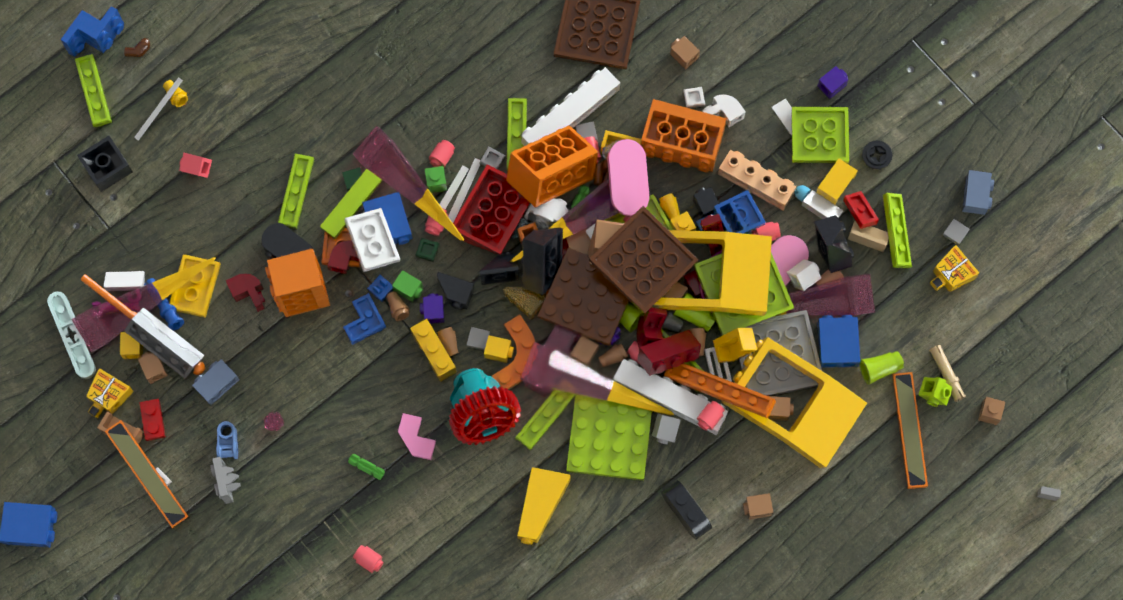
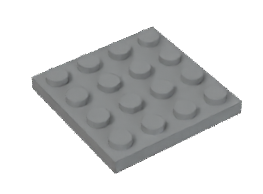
[739,310,822,396]

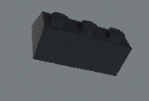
[521,227,563,295]

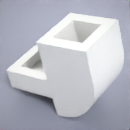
[702,95,746,128]

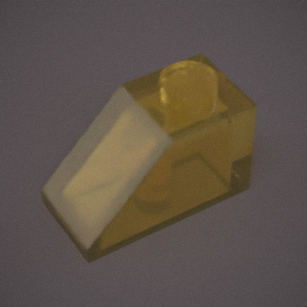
[503,287,546,320]

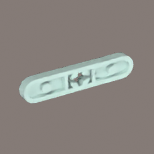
[47,291,96,379]

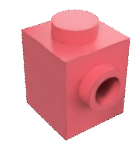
[179,153,212,178]

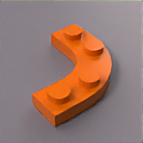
[492,315,536,389]

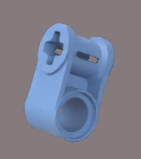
[216,421,238,459]

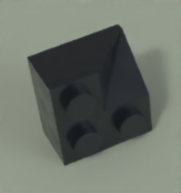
[77,136,133,192]
[814,215,854,273]

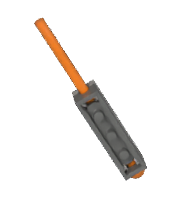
[81,274,205,379]

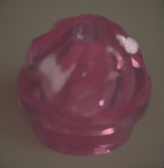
[264,412,284,431]

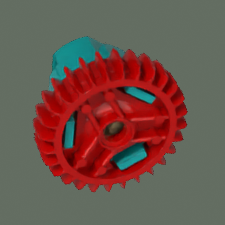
[449,368,521,445]

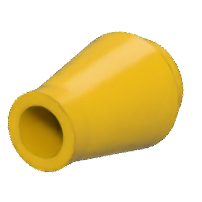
[163,80,188,107]
[659,193,680,220]

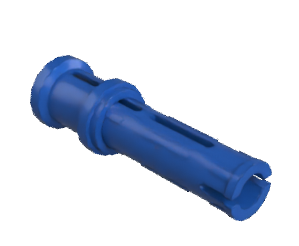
[144,278,184,331]

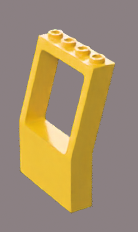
[652,230,772,316]
[721,337,867,468]

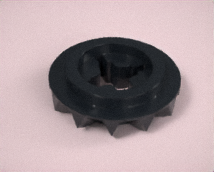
[862,140,893,170]

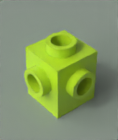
[918,377,952,407]

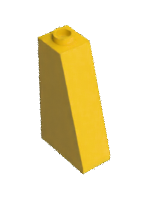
[517,467,571,545]

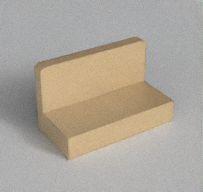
[848,221,889,252]

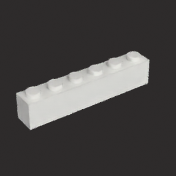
[521,67,620,146]
[613,359,728,435]

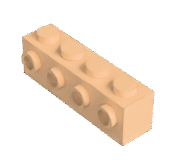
[718,150,796,211]

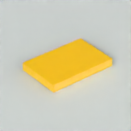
[169,254,221,318]

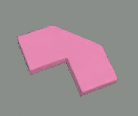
[398,413,436,460]

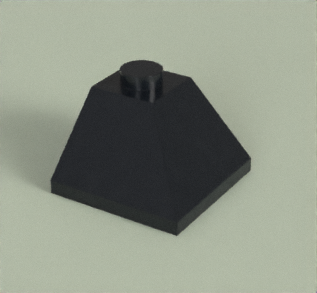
[480,252,520,285]

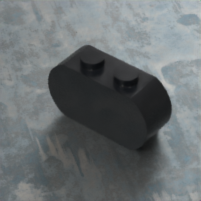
[261,223,315,259]
[661,480,712,540]

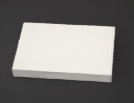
[345,208,400,272]

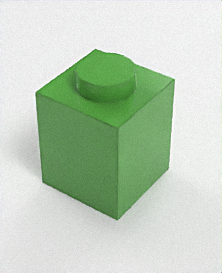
[425,166,447,193]
[392,270,424,302]

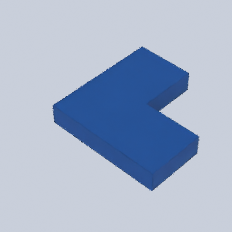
[343,293,386,345]

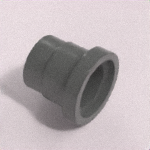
[661,311,684,333]

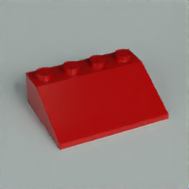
[451,164,530,255]

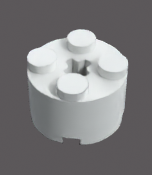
[524,198,568,230]

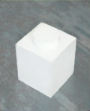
[787,259,821,291]

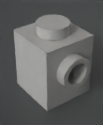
[652,413,680,444]

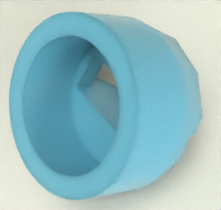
[794,185,811,202]

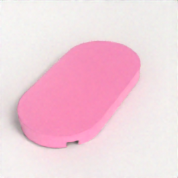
[607,139,649,216]
[771,235,809,287]

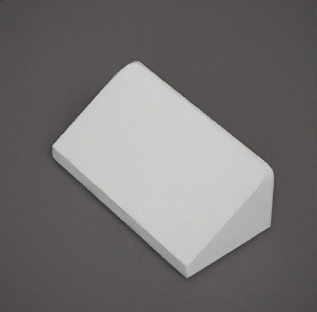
[802,190,843,219]
[104,271,145,291]

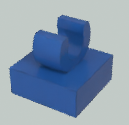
[367,275,393,302]

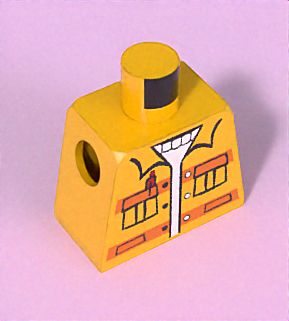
[930,245,979,292]
[86,368,133,418]

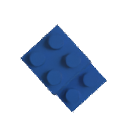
[61,6,124,57]
[696,190,766,234]

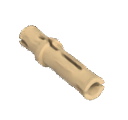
[929,345,966,402]

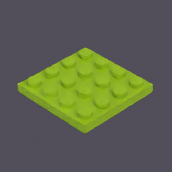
[693,253,794,336]
[566,395,652,481]

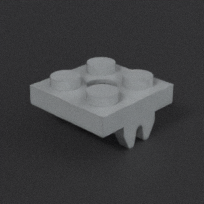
[210,457,241,504]

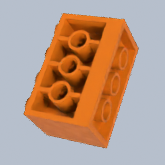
[641,99,726,173]
[506,125,598,208]
[265,249,330,317]

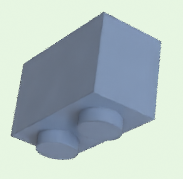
[962,170,994,215]
[192,359,239,406]

